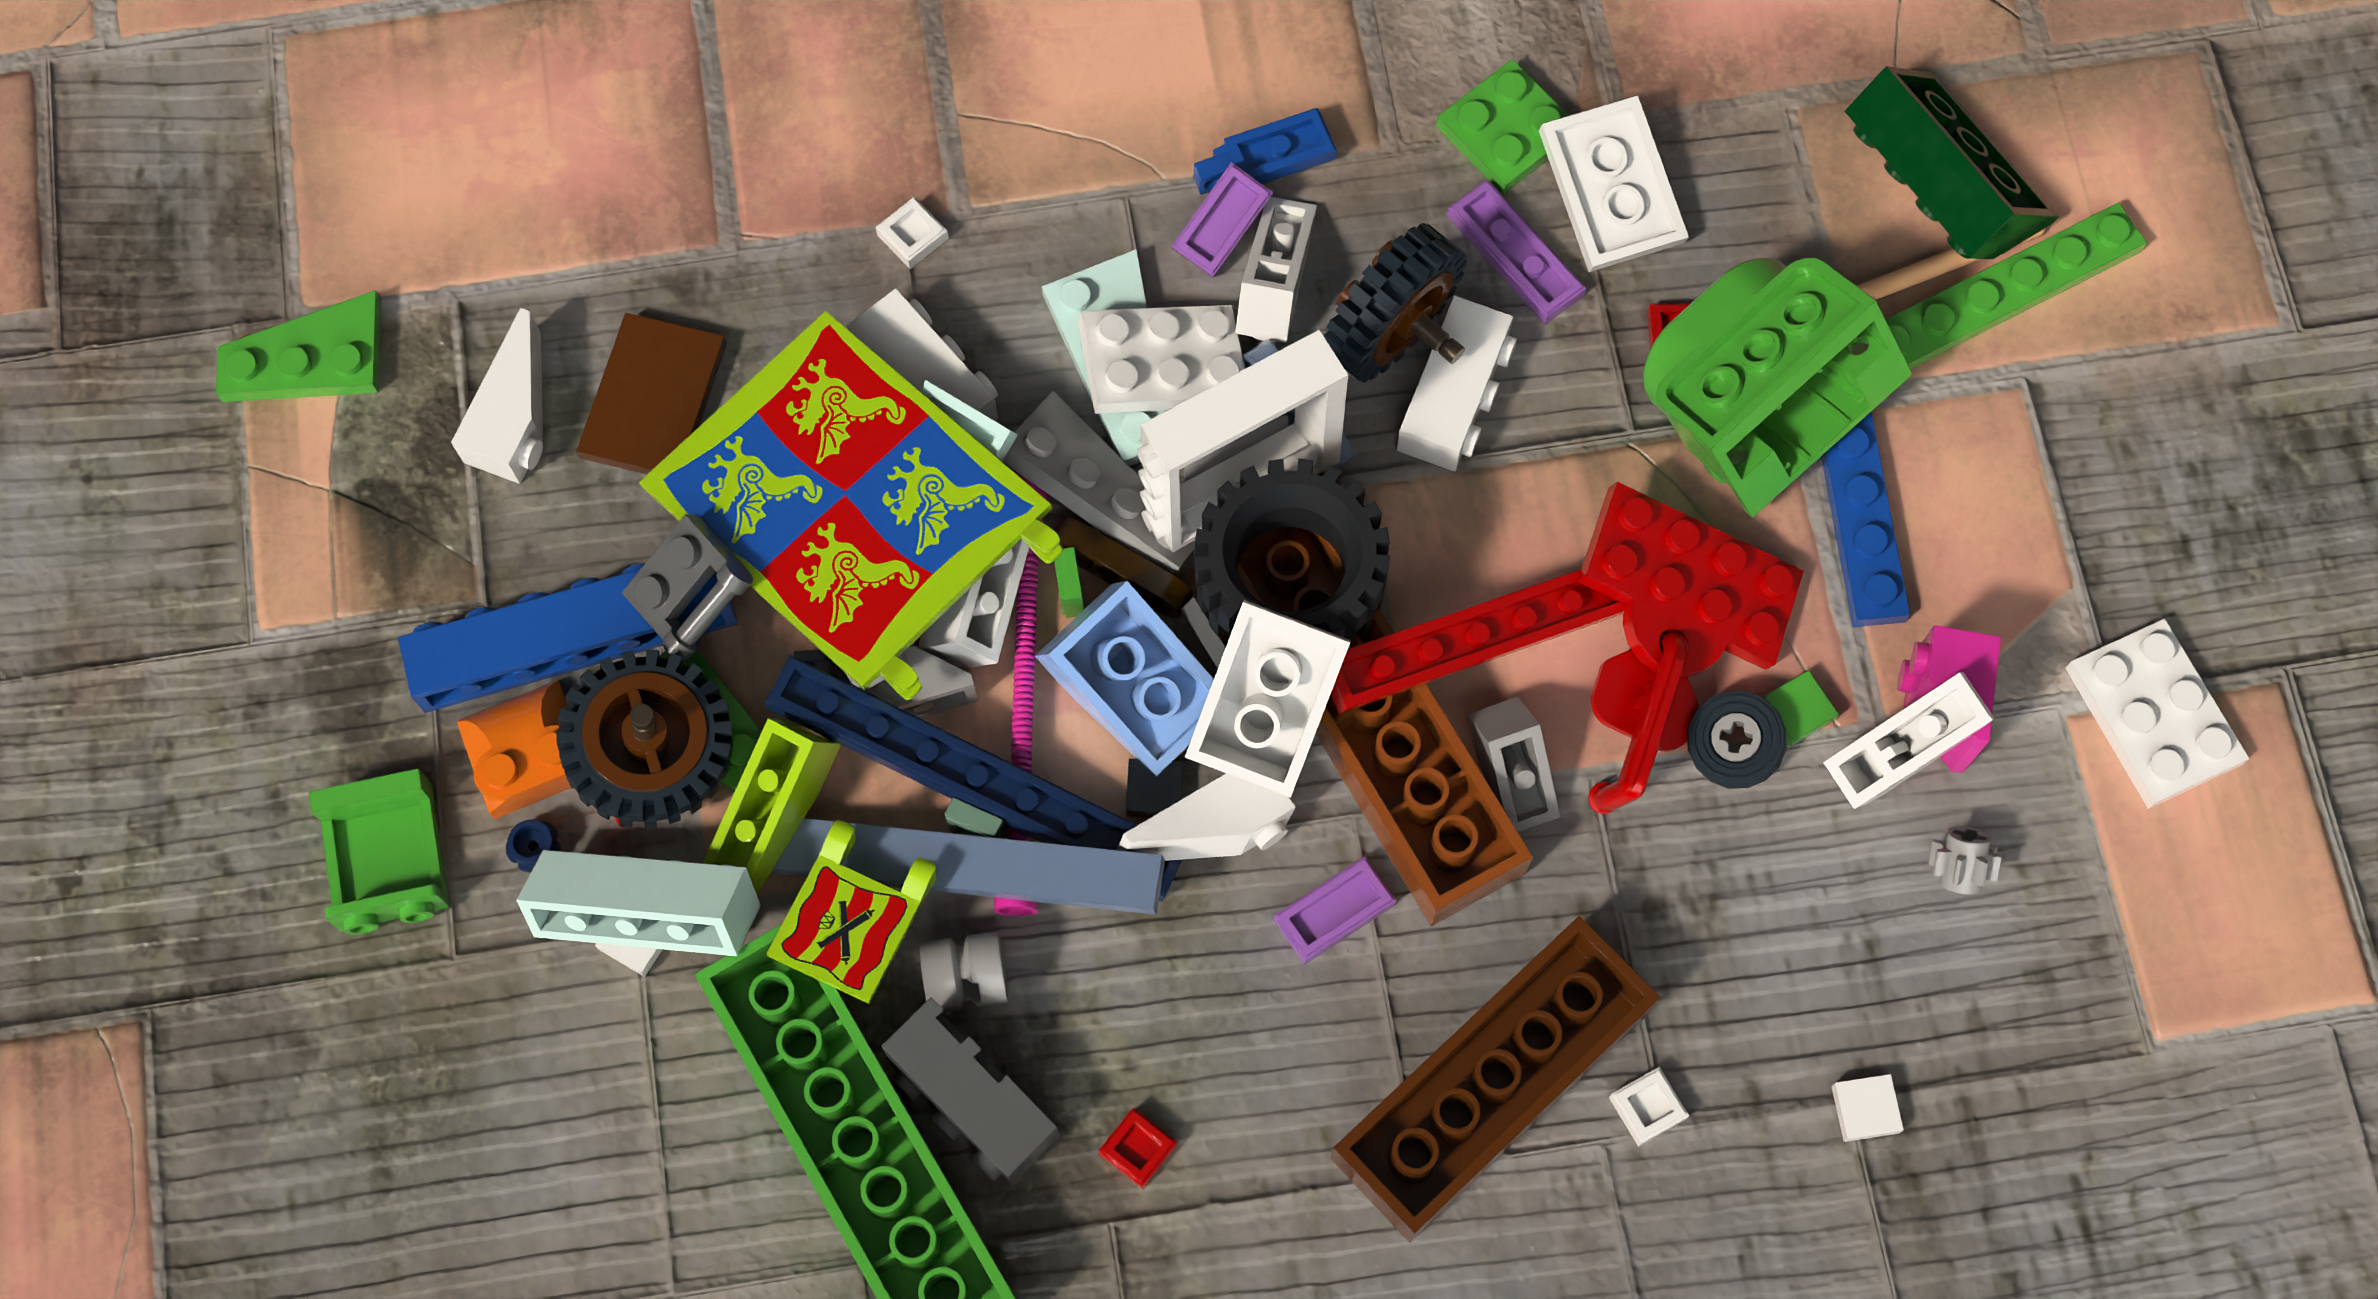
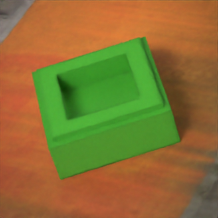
[1054,547,1084,618]
[1763,670,1839,747]

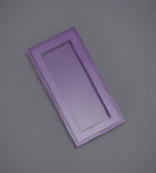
[1171,162,1273,278]
[1273,856,1397,965]

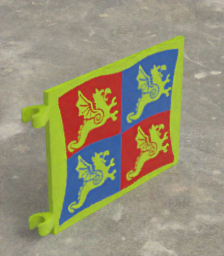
[639,311,1063,700]

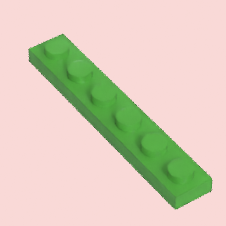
[1886,202,2147,369]

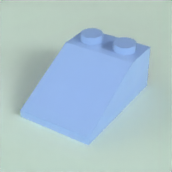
[1035,581,1214,776]

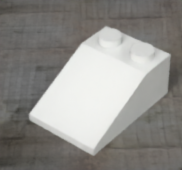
[1185,600,1351,798]

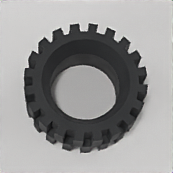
[1195,458,1390,649]

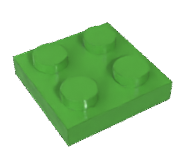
[1436,59,1569,195]

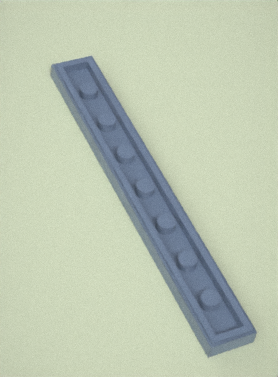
[771,818,1165,915]

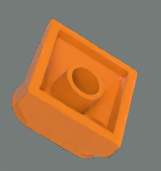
[456,680,571,819]

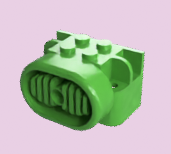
[1643,258,1912,518]

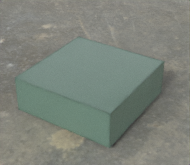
[944,798,1006,839]

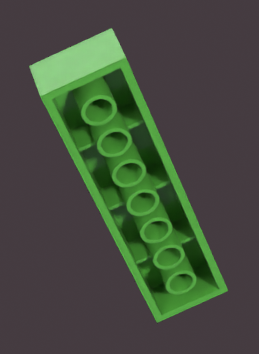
[694,924,1015,1299]

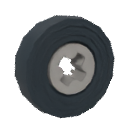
[1687,691,1786,789]

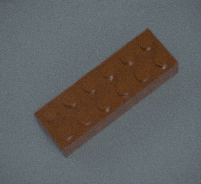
[1330,916,1661,1243]

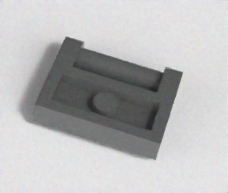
[622,514,753,662]

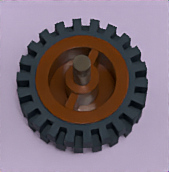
[1324,223,1467,382]
[556,649,733,828]

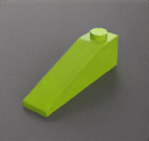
[702,718,841,894]

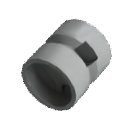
[920,931,1008,1013]

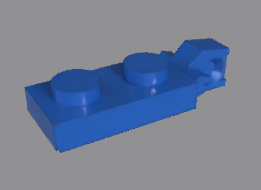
[1193,108,1337,195]

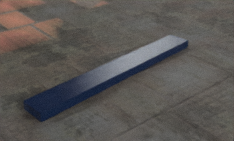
[764,655,1182,902]

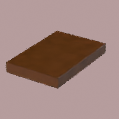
[576,312,727,475]

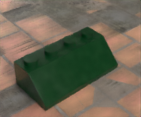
[1844,66,2059,259]

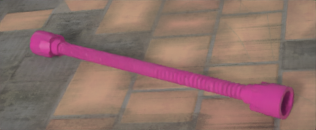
[994,467,1050,917]

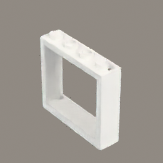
[1137,330,1348,552]

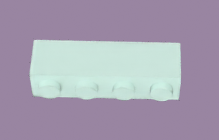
[516,850,761,956]

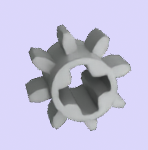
[1928,826,2002,894]

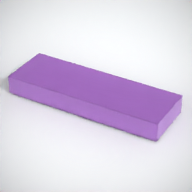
[1446,180,1586,324]

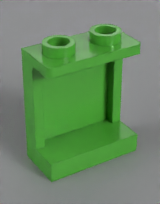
[309,768,450,935]

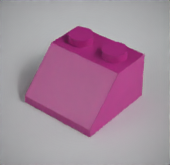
[1897,625,2001,773]

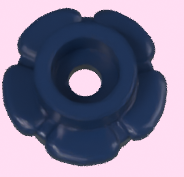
[506,820,561,873]

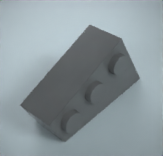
[881,997,1060,1186]

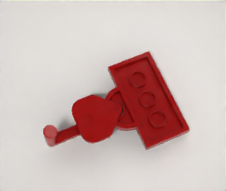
[1577,481,1804,814]

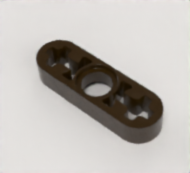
[1054,517,1193,618]

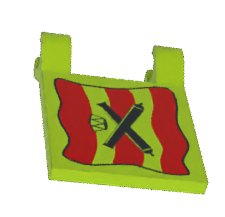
[767,820,936,1004]

